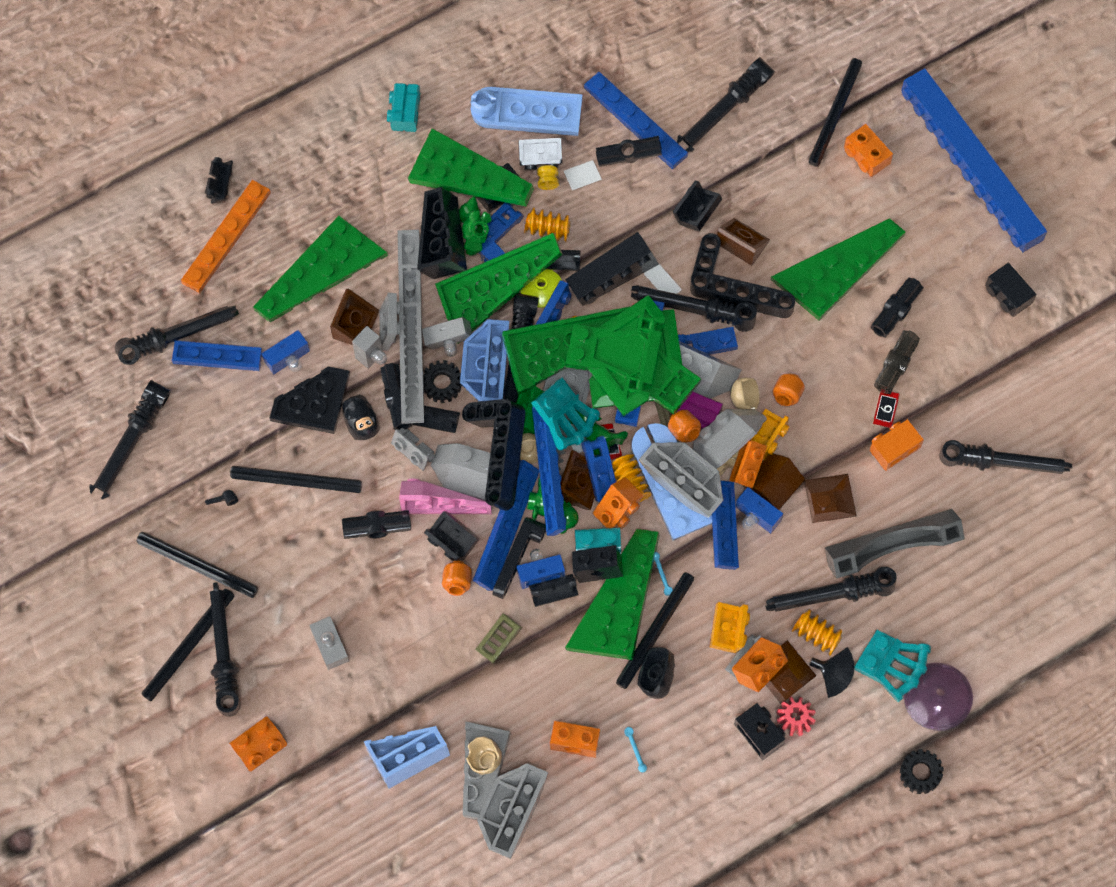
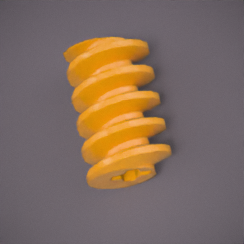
[524,207,571,242]
[612,454,652,503]
[791,609,843,656]

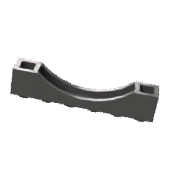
[825,509,965,578]

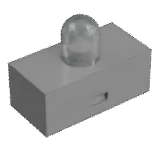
[422,317,472,357]
[352,326,387,369]
[309,616,349,670]

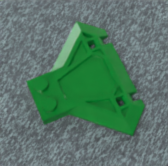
[565,295,666,416]
[589,309,701,415]

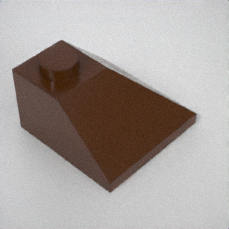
[804,474,857,523]
[766,640,817,704]

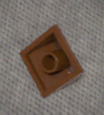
[717,218,770,266]
[330,288,380,345]
[560,450,595,510]
[742,453,805,510]

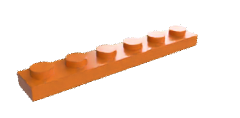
[181,180,271,293]

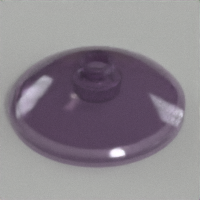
[903,663,973,731]

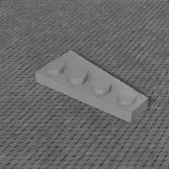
[463,721,511,820]

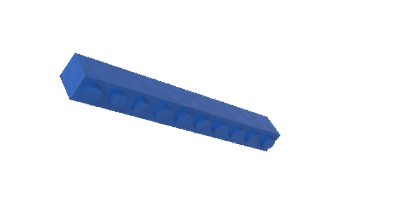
[902,68,1047,253]

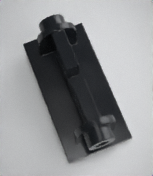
[205,157,233,204]
[545,250,581,271]
[412,406,460,434]
[529,574,579,607]

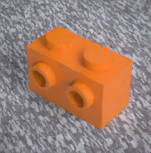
[844,124,893,177]
[870,419,924,471]
[593,477,643,529]

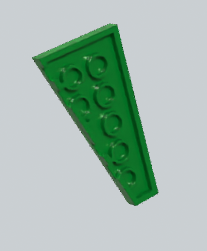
[408,128,534,206]
[253,216,388,323]
[771,218,906,321]
[435,233,563,344]
[502,306,630,395]
[565,529,660,660]

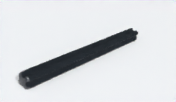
[809,58,862,167]
[230,466,362,493]
[136,532,258,598]
[616,572,694,689]
[142,589,234,701]

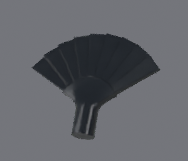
[809,647,854,698]

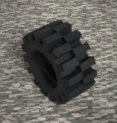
[423,360,462,403]
[899,749,944,795]

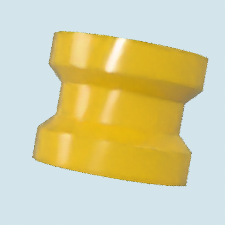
[537,165,559,190]

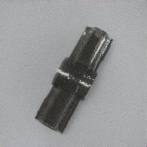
[874,330,920,395]

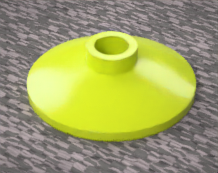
[520,270,562,308]

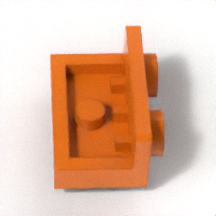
[729,440,767,488]
[229,716,287,772]

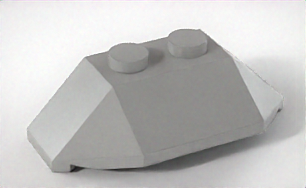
[679,341,742,399]
[693,409,767,469]
[639,442,723,518]
[431,443,490,501]
[477,763,548,859]

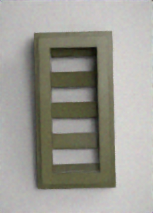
[475,613,523,664]

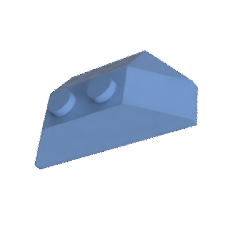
[460,319,509,402]

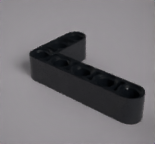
[690,233,795,318]
[462,399,525,511]

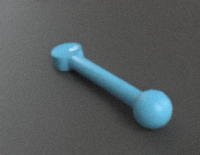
[654,552,673,596]
[624,727,647,773]

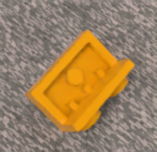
[750,408,790,460]
[709,602,750,653]

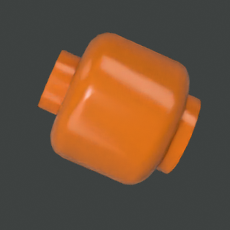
[773,374,805,406]
[668,410,701,443]
[442,561,472,596]

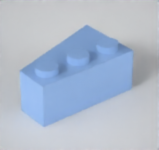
[364,726,450,789]

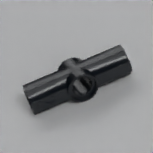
[596,136,662,167]
[871,277,924,338]
[380,363,412,430]
[342,510,411,539]

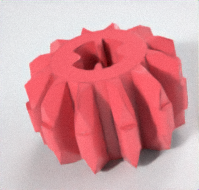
[777,697,816,736]

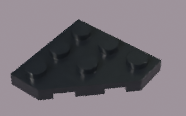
[269,366,350,434]

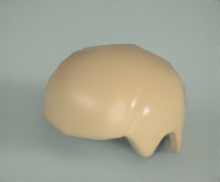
[731,378,760,410]
[520,433,538,464]
[466,736,502,775]

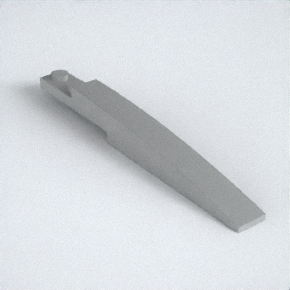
[397,229,424,424]

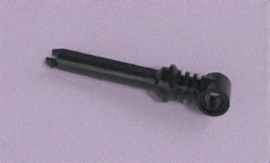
[677,57,775,152]
[631,285,757,332]
[503,293,538,403]
[115,306,239,365]
[89,380,171,500]
[939,440,1073,474]
[765,567,897,612]
[210,582,241,717]

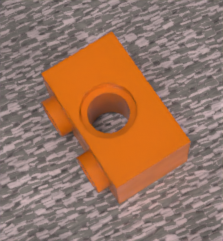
[732,637,788,693]
[550,721,600,758]

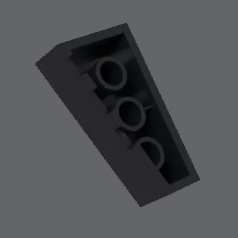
[417,187,467,279]
[565,232,659,306]

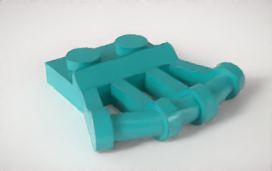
[531,377,600,450]
[854,630,931,702]

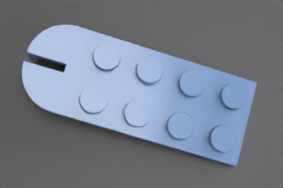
[470,87,582,136]
[631,423,712,541]

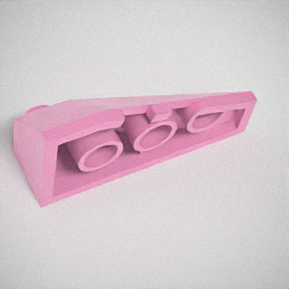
[399,479,492,514]

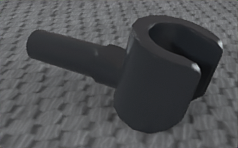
[205,490,238,506]

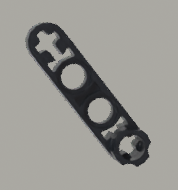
[492,517,546,599]

